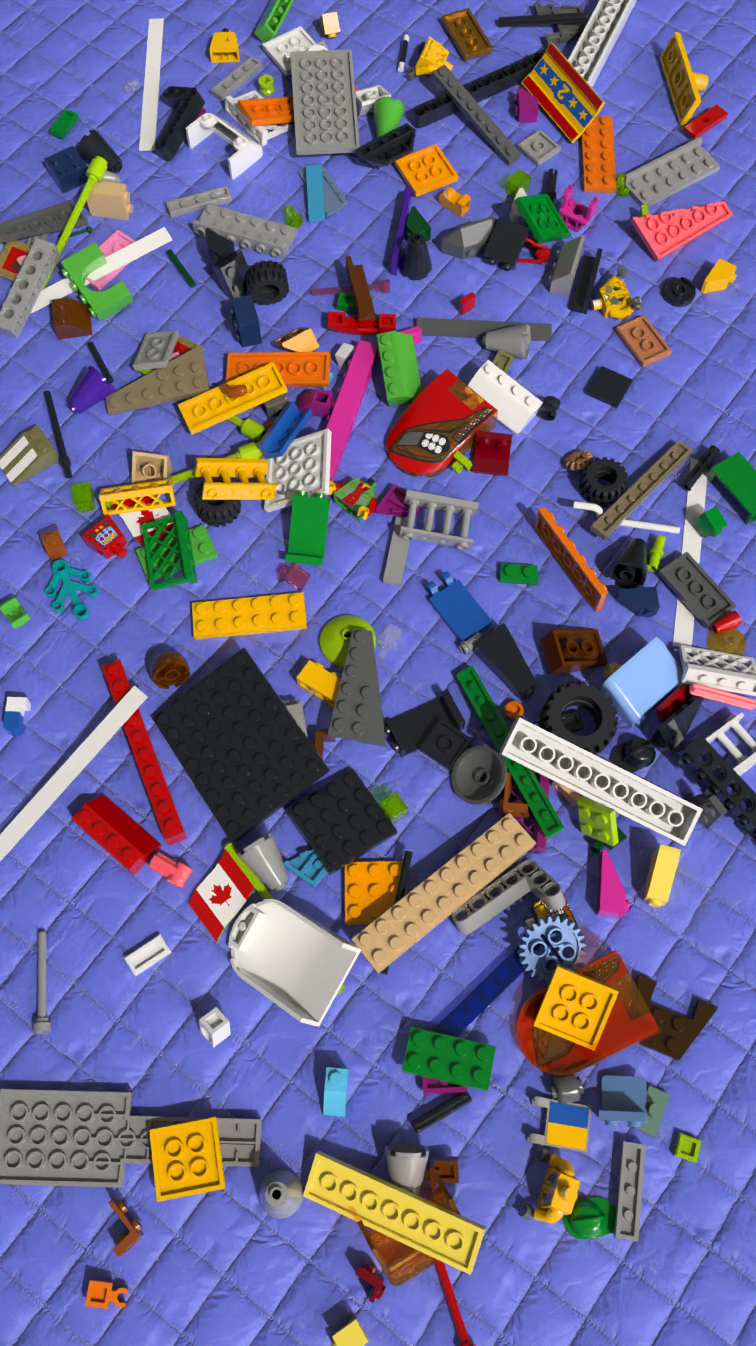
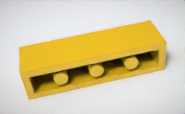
[296,660,341,707]

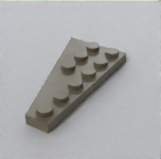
[106,344,210,416]

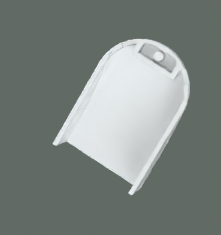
[228,899,361,1027]

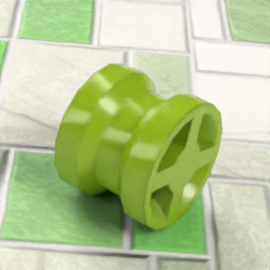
[258,75,275,96]

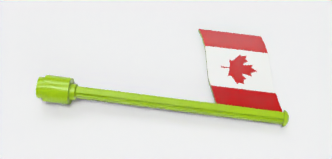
[106,442,264,547]
[188,842,346,996]

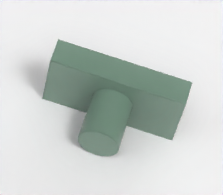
[633,1085,670,1138]

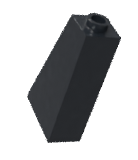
[474,623,537,701]

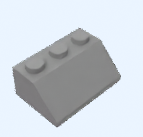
[548,235,585,297]

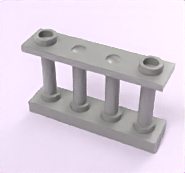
[398,490,479,550]

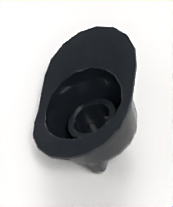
[610,738,656,773]

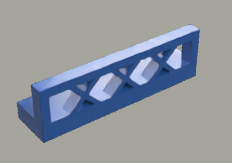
[257,401,313,459]

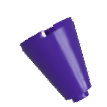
[68,365,116,414]

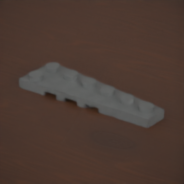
[0,200,88,243]

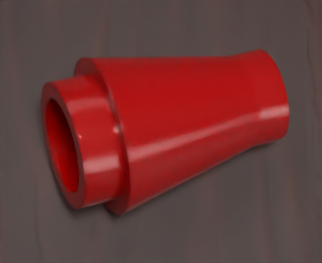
[711,611,742,634]

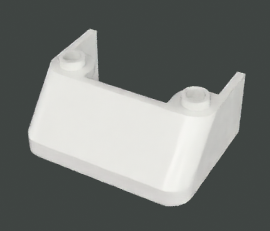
[185,113,263,180]

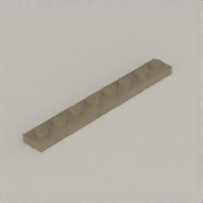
[590,440,693,540]

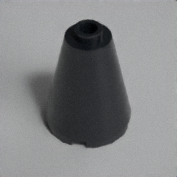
[77,129,123,173]
[399,233,432,280]
[609,538,648,589]

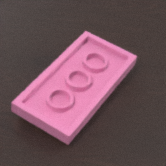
[86,230,136,291]

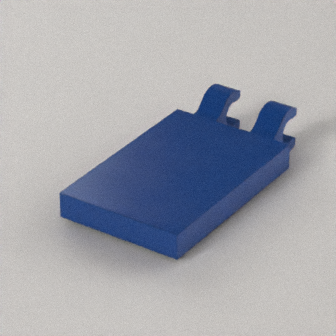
[426,571,492,643]

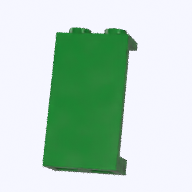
[707,452,756,524]
[285,491,330,566]

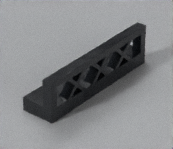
[570,248,603,314]

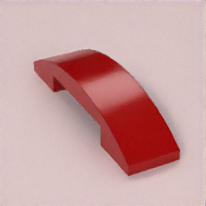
[328,311,396,335]

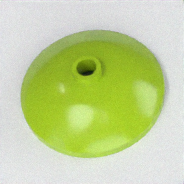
[320,615,376,668]

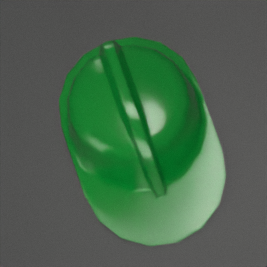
[563,1197,616,1239]

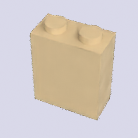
[87,181,133,220]

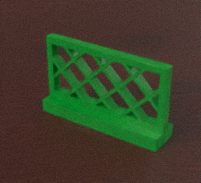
[142,510,198,591]

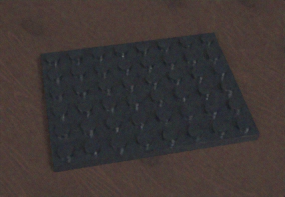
[152,648,330,843]

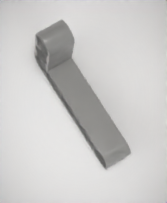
[452,860,566,935]

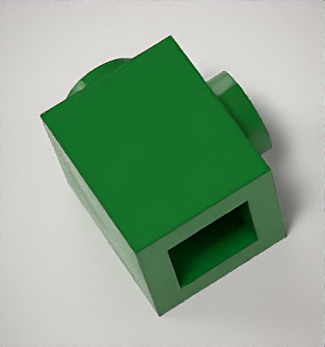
[694,506,728,538]

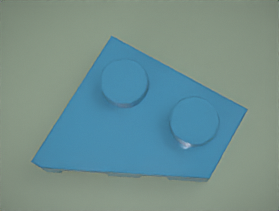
[283,850,327,889]

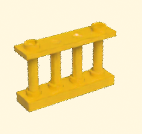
[194,458,276,500]

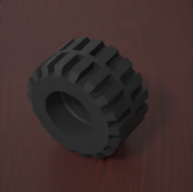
[245,260,289,305]
[579,457,628,507]
[193,477,241,527]

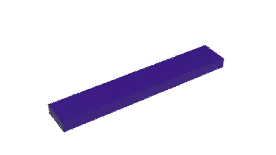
[390,188,412,275]

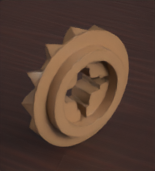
[565,450,594,471]

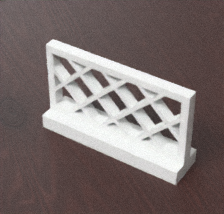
[225,90,292,146]
[679,645,756,696]

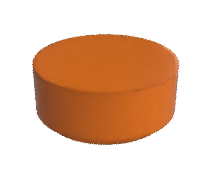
[504,701,524,721]

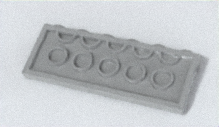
[622,137,720,207]
[192,203,297,259]

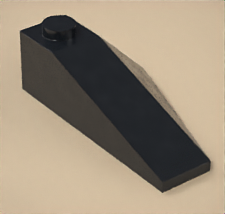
[649,695,704,758]

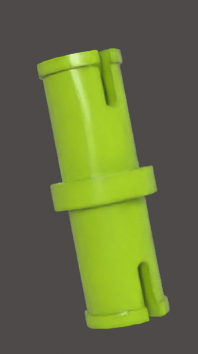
[647,535,666,572]

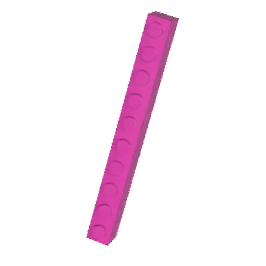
[323,340,379,496]

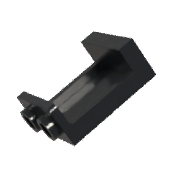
[483,217,531,271]

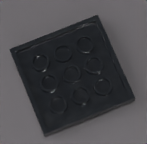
[286,769,397,876]

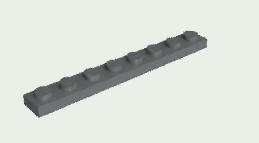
[432,64,522,166]

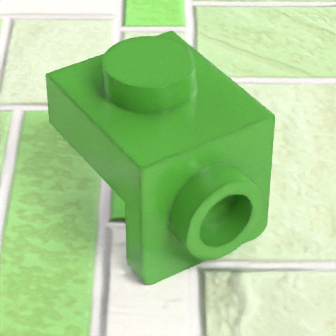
[0,596,31,629]

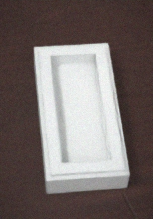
[124,934,172,976]

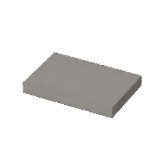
[133,330,179,370]

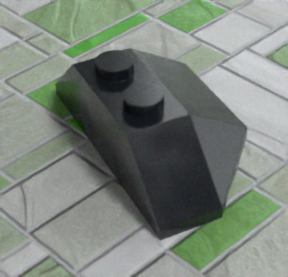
[355,123,416,167]

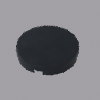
[662,277,696,307]

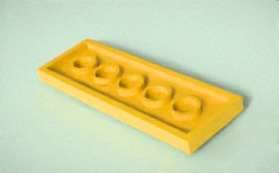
[178,362,288,435]
[192,592,307,640]

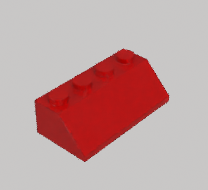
[71,795,162,876]

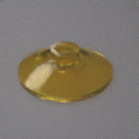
[707,628,746,661]

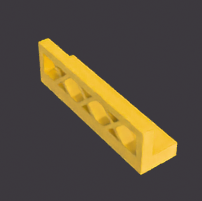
[99,478,176,516]

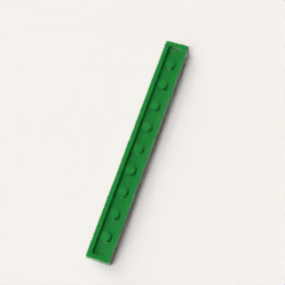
[456,665,565,839]

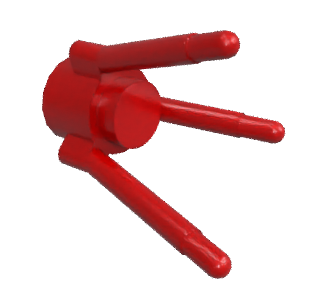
[517,237,551,264]

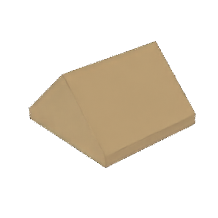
[132,451,173,484]

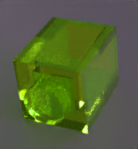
[505,169,531,198]
[72,482,96,513]
[380,792,408,824]

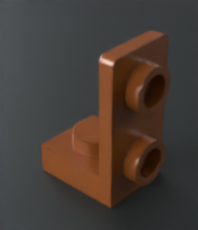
[500,772,530,818]
[108,1199,144,1257]

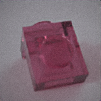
[278,562,311,591]

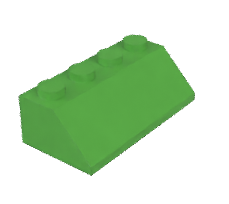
[377,331,422,407]

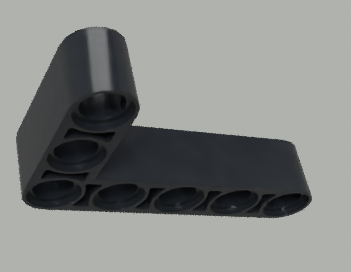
[155,86,205,161]

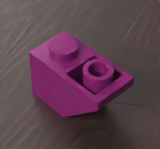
[514,87,538,123]
[297,389,334,418]

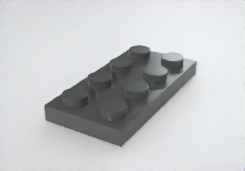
[658,552,736,629]

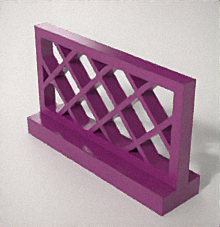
[498,771,550,853]

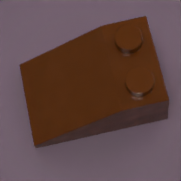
[540,629,608,674]

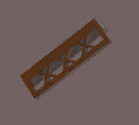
[346,256,375,321]

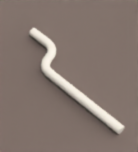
[573,501,680,534]

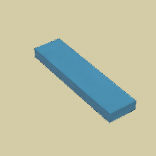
[306,164,326,223]

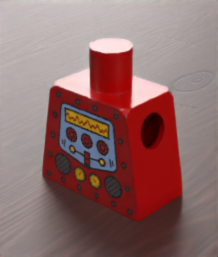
[82,514,127,559]

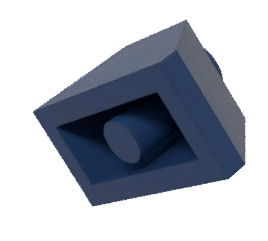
[616,587,660,617]

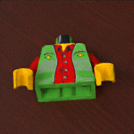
[329,478,377,522]

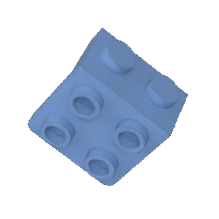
[599,1075,647,1127]

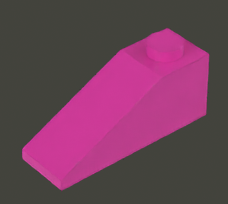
[597,850,629,918]

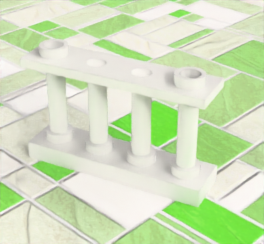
[678,712,756,795]

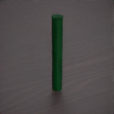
[166,249,196,288]

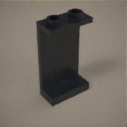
[384,689,465,757]

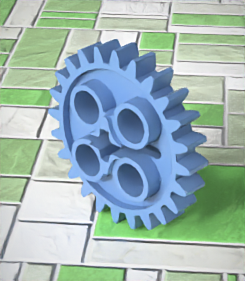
[517,914,586,983]

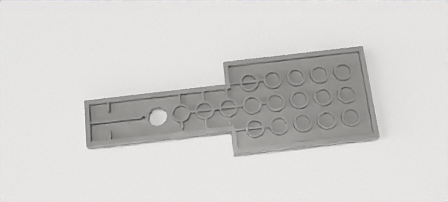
[0,1089,262,1188]

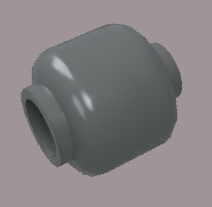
[549,1072,584,1105]

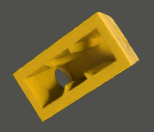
[210,28,240,63]

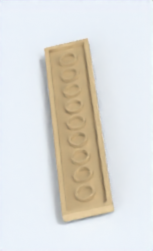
[351,813,537,974]

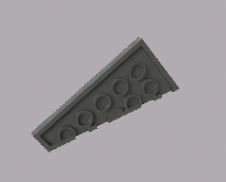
[328,627,386,747]

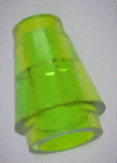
[284,205,303,228]

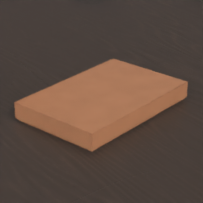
[615,315,672,368]

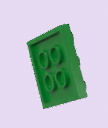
[514,194,571,243]

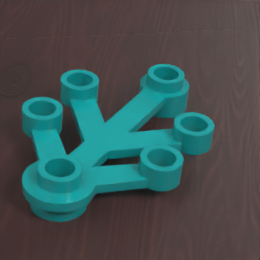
[45,560,99,621]

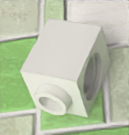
[199,1007,231,1048]

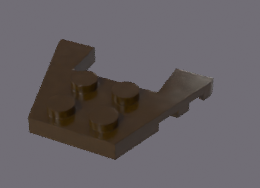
[636,974,718,1061]

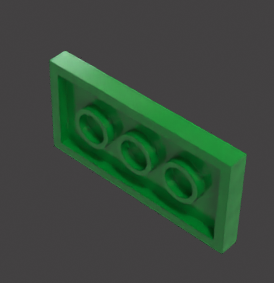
[402,1027,496,1092]

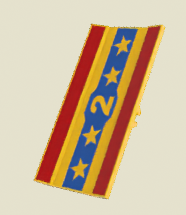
[521,42,605,143]

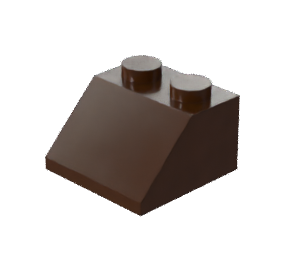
[52,297,93,340]

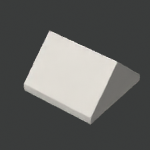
[355,85,391,116]

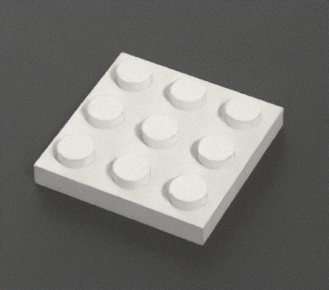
[262,26,316,77]

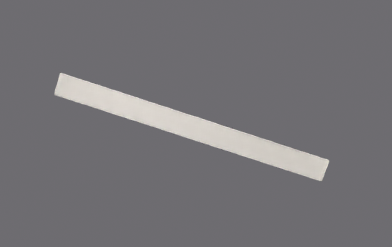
[139,18,164,151]
[10,227,172,318]
[673,459,708,647]
[0,686,148,861]

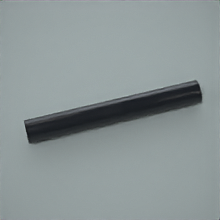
[87,342,114,384]

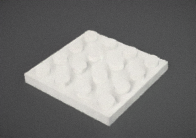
[264,429,332,512]

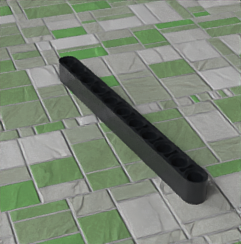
[412,47,548,128]

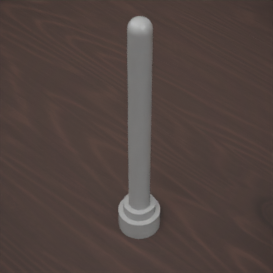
[33,930,51,1034]

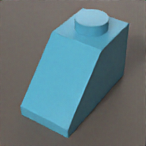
[323,1067,349,1117]

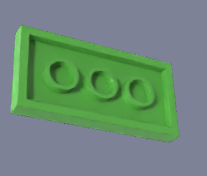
[136,524,218,583]

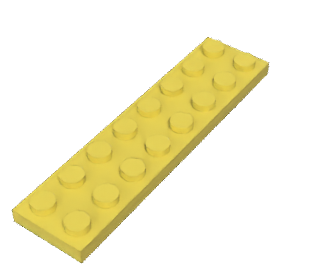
[303,1151,486,1275]

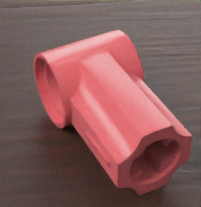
[149,852,193,889]

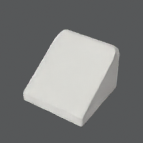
[335,343,354,367]

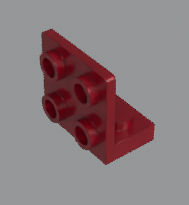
[472,431,513,476]

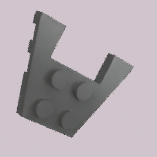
[534,3,587,47]

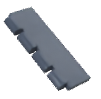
[298,162,348,216]

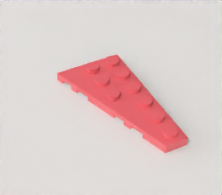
[630,201,733,262]

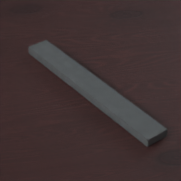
[417,318,552,341]

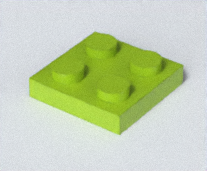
[577,796,619,847]

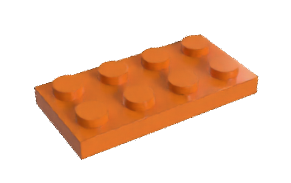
[237,96,295,126]

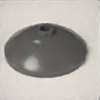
[452,746,507,805]

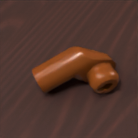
[221,383,248,399]

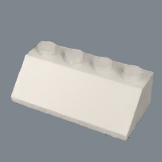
[463,360,543,435]

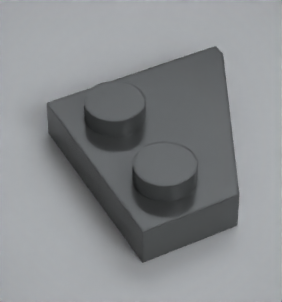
[683,793,727,829]

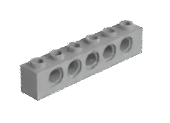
[0,238,59,339]

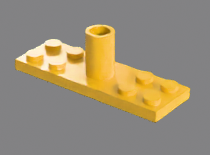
[660,32,708,126]

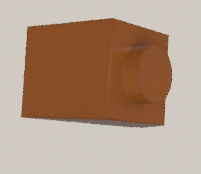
[39,524,69,561]

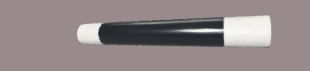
[398,35,409,72]

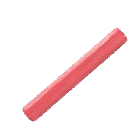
[689,683,756,710]

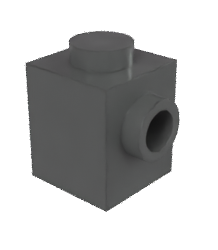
[261,393,289,418]

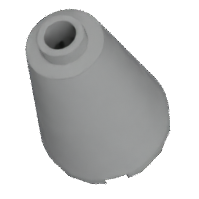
[483,323,531,359]
[237,832,289,892]
[384,1143,429,1196]
[258,1170,303,1219]

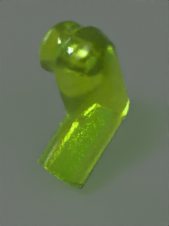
[616,173,630,197]

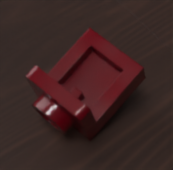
[355,1263,386,1303]

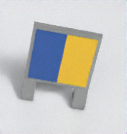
[527,1096,591,1153]

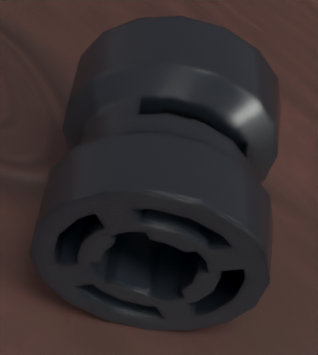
[539,396,561,421]

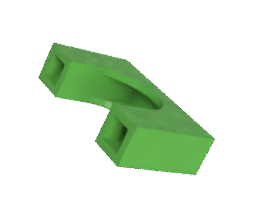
[61,242,134,322]

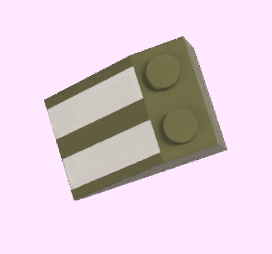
[0,425,59,487]

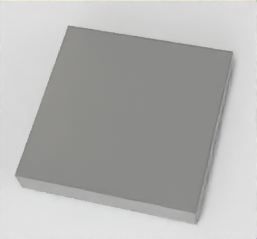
[516,129,561,167]

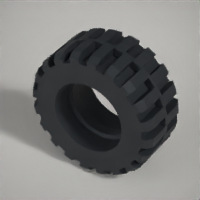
[539,681,618,755]

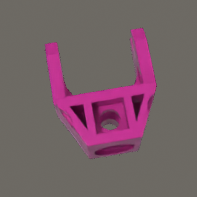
[559,184,599,232]

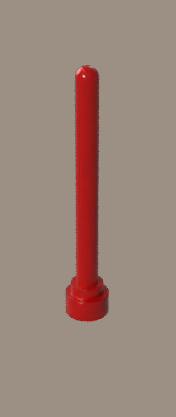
[433,1258,476,1346]

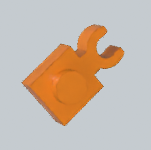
[85,1279,128,1309]

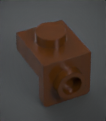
[311,729,336,759]
[426,1156,459,1189]

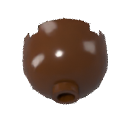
[150,651,190,689]

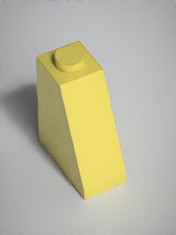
[643,844,681,908]

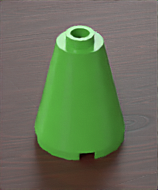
[373,96,405,138]

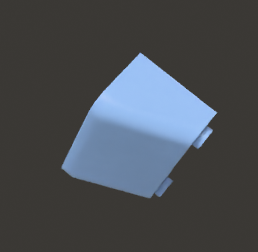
[601,637,683,728]

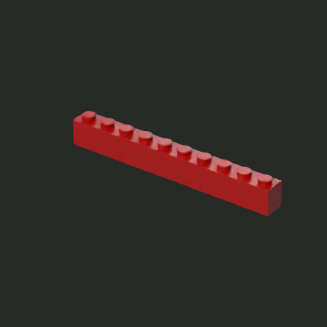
[102,659,187,846]

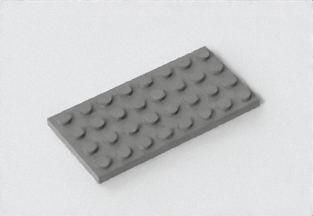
[290,49,360,155]

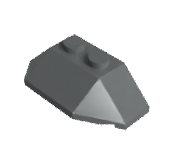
[440,217,498,259]

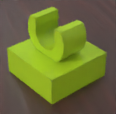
[451,450,473,474]

